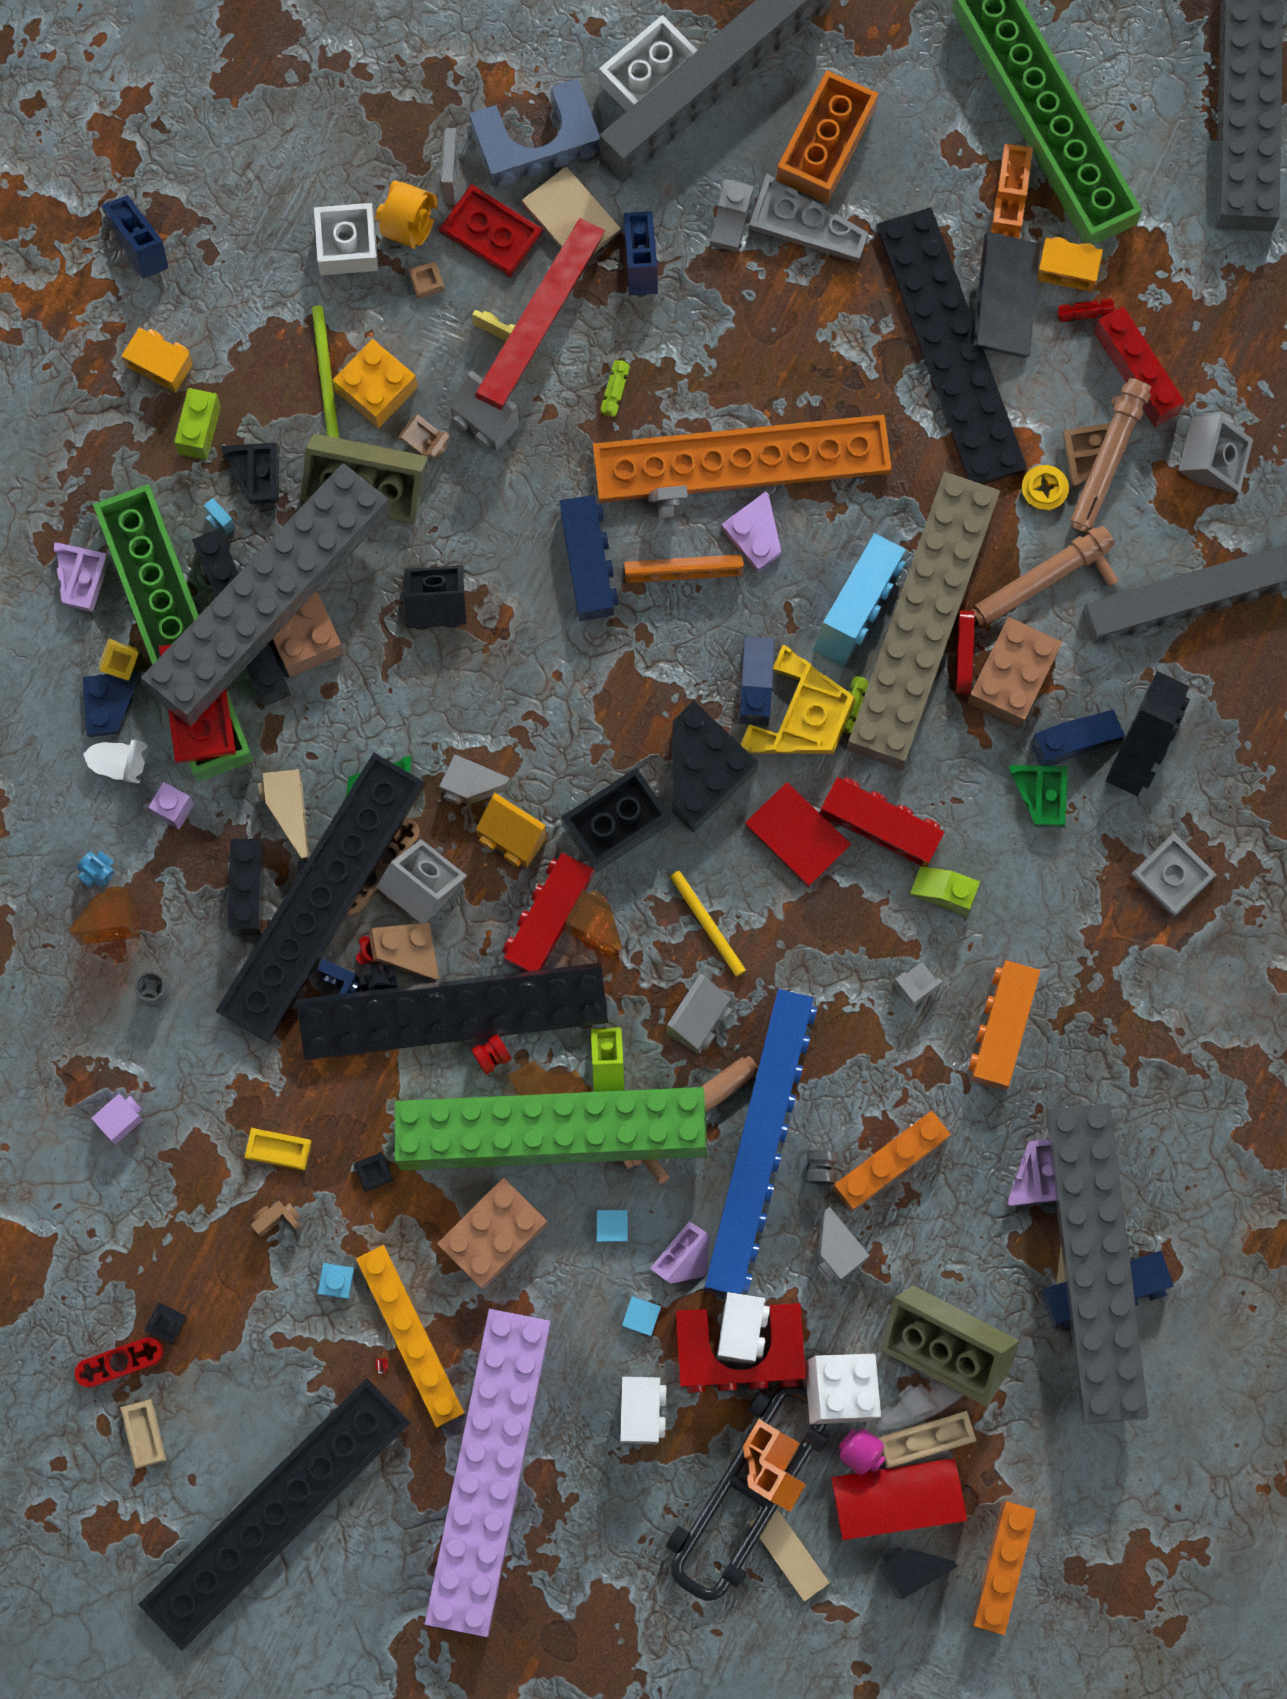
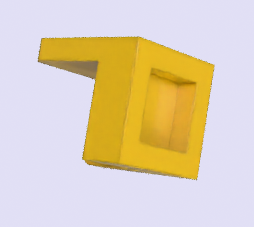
[99,638,139,681]

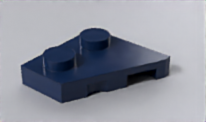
[83,671,142,737]

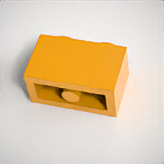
[1037,237,1103,292]
[121,327,193,393]

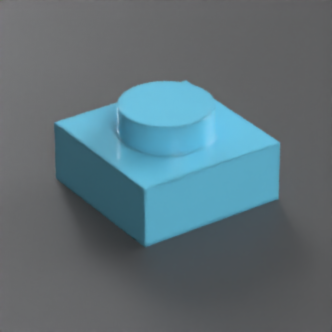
[204,498,235,535]
[318,1263,355,1299]

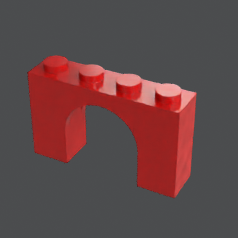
[675,1303,806,1393]

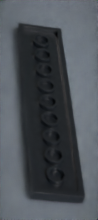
[876,207,1027,485]
[215,752,426,1044]
[296,963,608,1060]
[138,1378,411,1651]

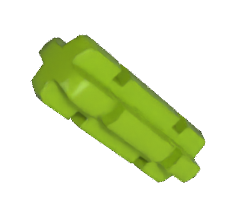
[600,360,630,417]
[843,676,869,734]

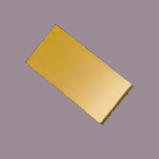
[244,1128,312,1171]

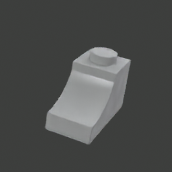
[710,179,754,252]

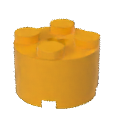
[375,180,438,249]

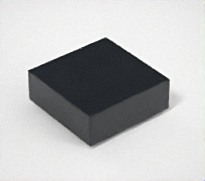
[353,1152,394,1193]

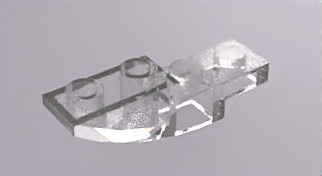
[873,1379,963,1432]

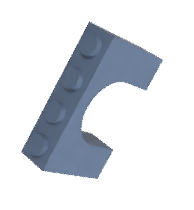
[469,78,600,186]

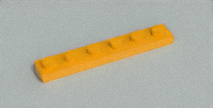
[356,1245,465,1428]

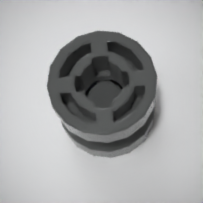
[135,971,169,1006]
[805,1150,838,1185]

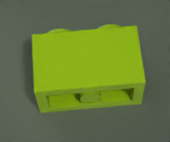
[174,388,221,460]

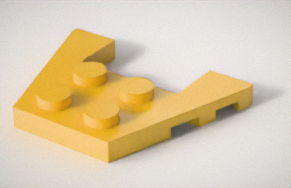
[740,645,856,754]

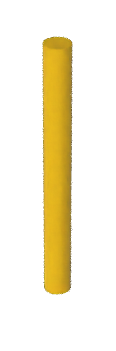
[670,871,746,977]

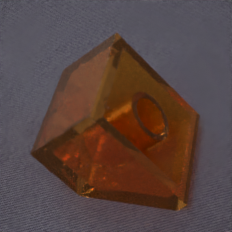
[70,886,141,945]
[565,890,622,962]

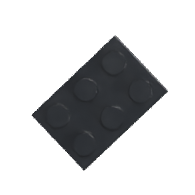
[561,767,670,873]

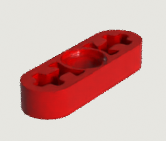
[955,610,974,695]
[74,1337,164,1388]

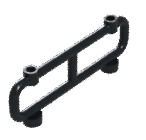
[665,1386,828,1601]

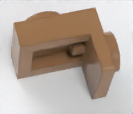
[398,414,450,459]
[251,1201,301,1237]

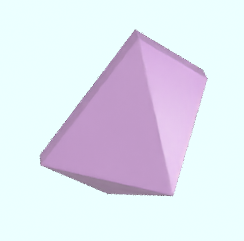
[650,1221,710,1284]

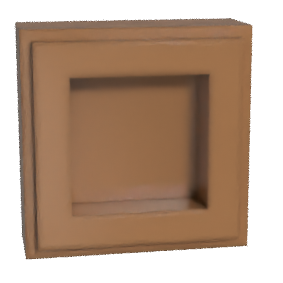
[408,261,445,299]

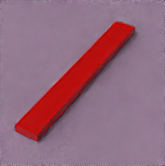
[475,218,605,410]

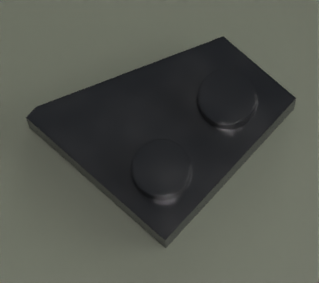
[222,442,280,504]

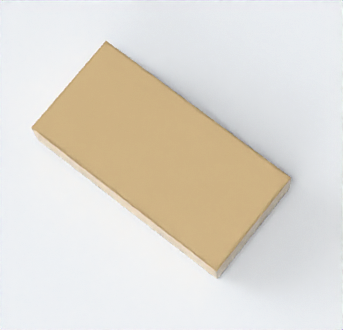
[120,1399,167,1469]

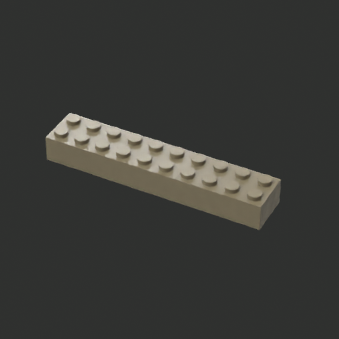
[846,472,1000,770]

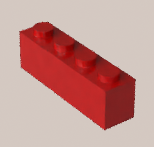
[1094,306,1185,428]
[820,777,945,867]
[502,853,594,972]

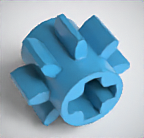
[77,851,115,889]

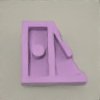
[721,491,781,572]
[54,542,111,612]

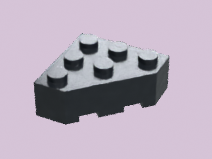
[1105,671,1190,797]
[672,701,758,832]

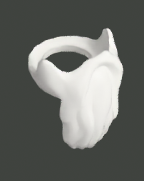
[83,740,148,783]

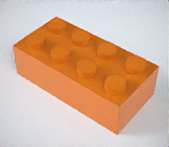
[776,70,879,204]

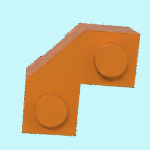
[743,1419,806,1512]

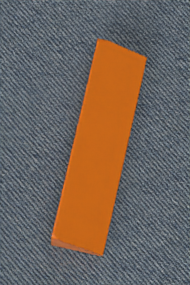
[624,555,744,583]

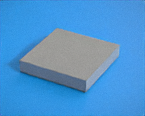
[441,128,459,206]
[1130,833,1217,918]

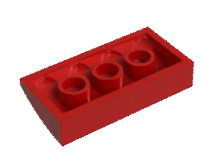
[831,1458,967,1541]

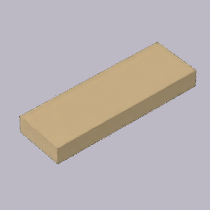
[878,1411,976,1468]
[748,1509,830,1602]

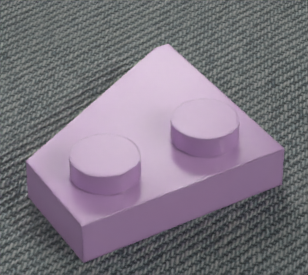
[1007,1139,1056,1207]

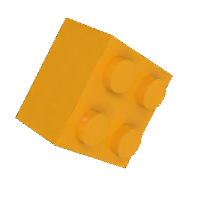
[333,338,418,429]

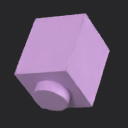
[148,782,194,830]
[91,1094,143,1145]

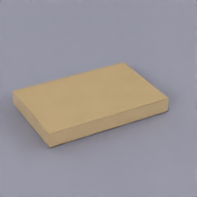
[522,166,621,253]

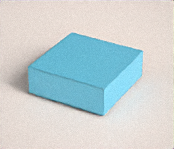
[597,1210,628,1242]
[622,1296,661,1337]

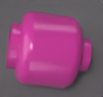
[838,1428,886,1475]

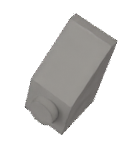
[440,754,510,805]

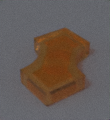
[508,1060,590,1095]

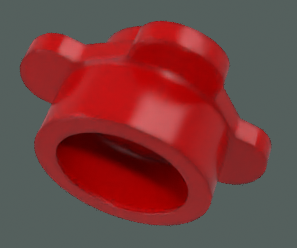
[355,936,384,965]

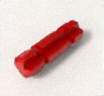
[1057,298,1115,322]

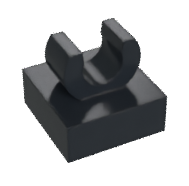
[144,1302,187,1345]

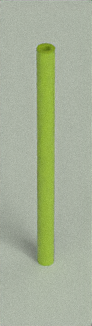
[312,305,339,438]

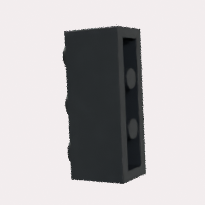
[228,839,265,935]

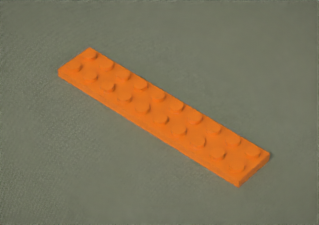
[593,415,892,503]

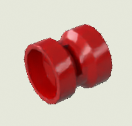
[471,1034,512,1075]

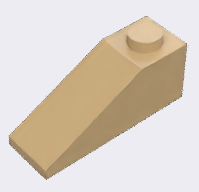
[258,769,309,861]

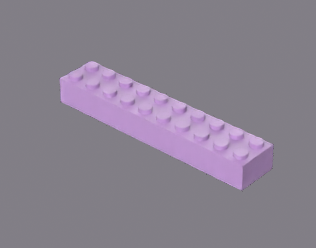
[425,1309,551,1637]

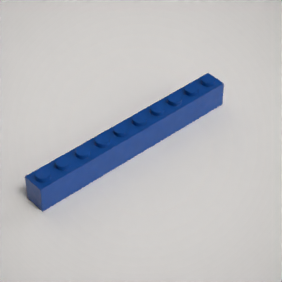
[704,989,817,1295]

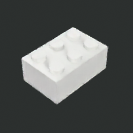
[599,15,697,112]

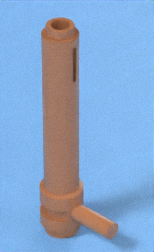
[1070,378,1151,534]
[971,526,1119,626]
[620,1056,758,1184]

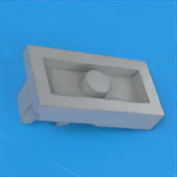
[647,485,688,518]

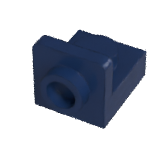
[317,959,360,994]

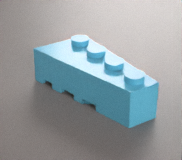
[813,533,906,667]

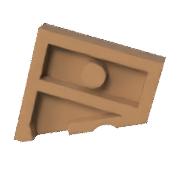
[1062,423,1126,487]
[369,922,439,982]

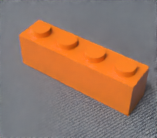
[967,960,1041,1091]
[832,1110,951,1213]
[970,1501,1037,1635]

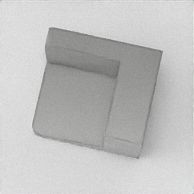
[893,963,942,1008]

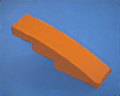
[991,144,1033,239]

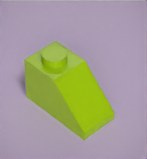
[910,866,980,916]
[591,1027,625,1092]

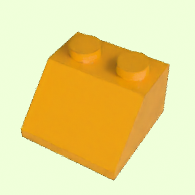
[476,793,547,868]

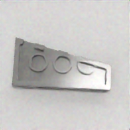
[749,174,868,263]

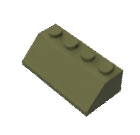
[300,433,428,524]
[880,1285,1019,1406]

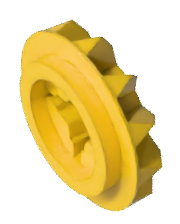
[1022,465,1069,511]

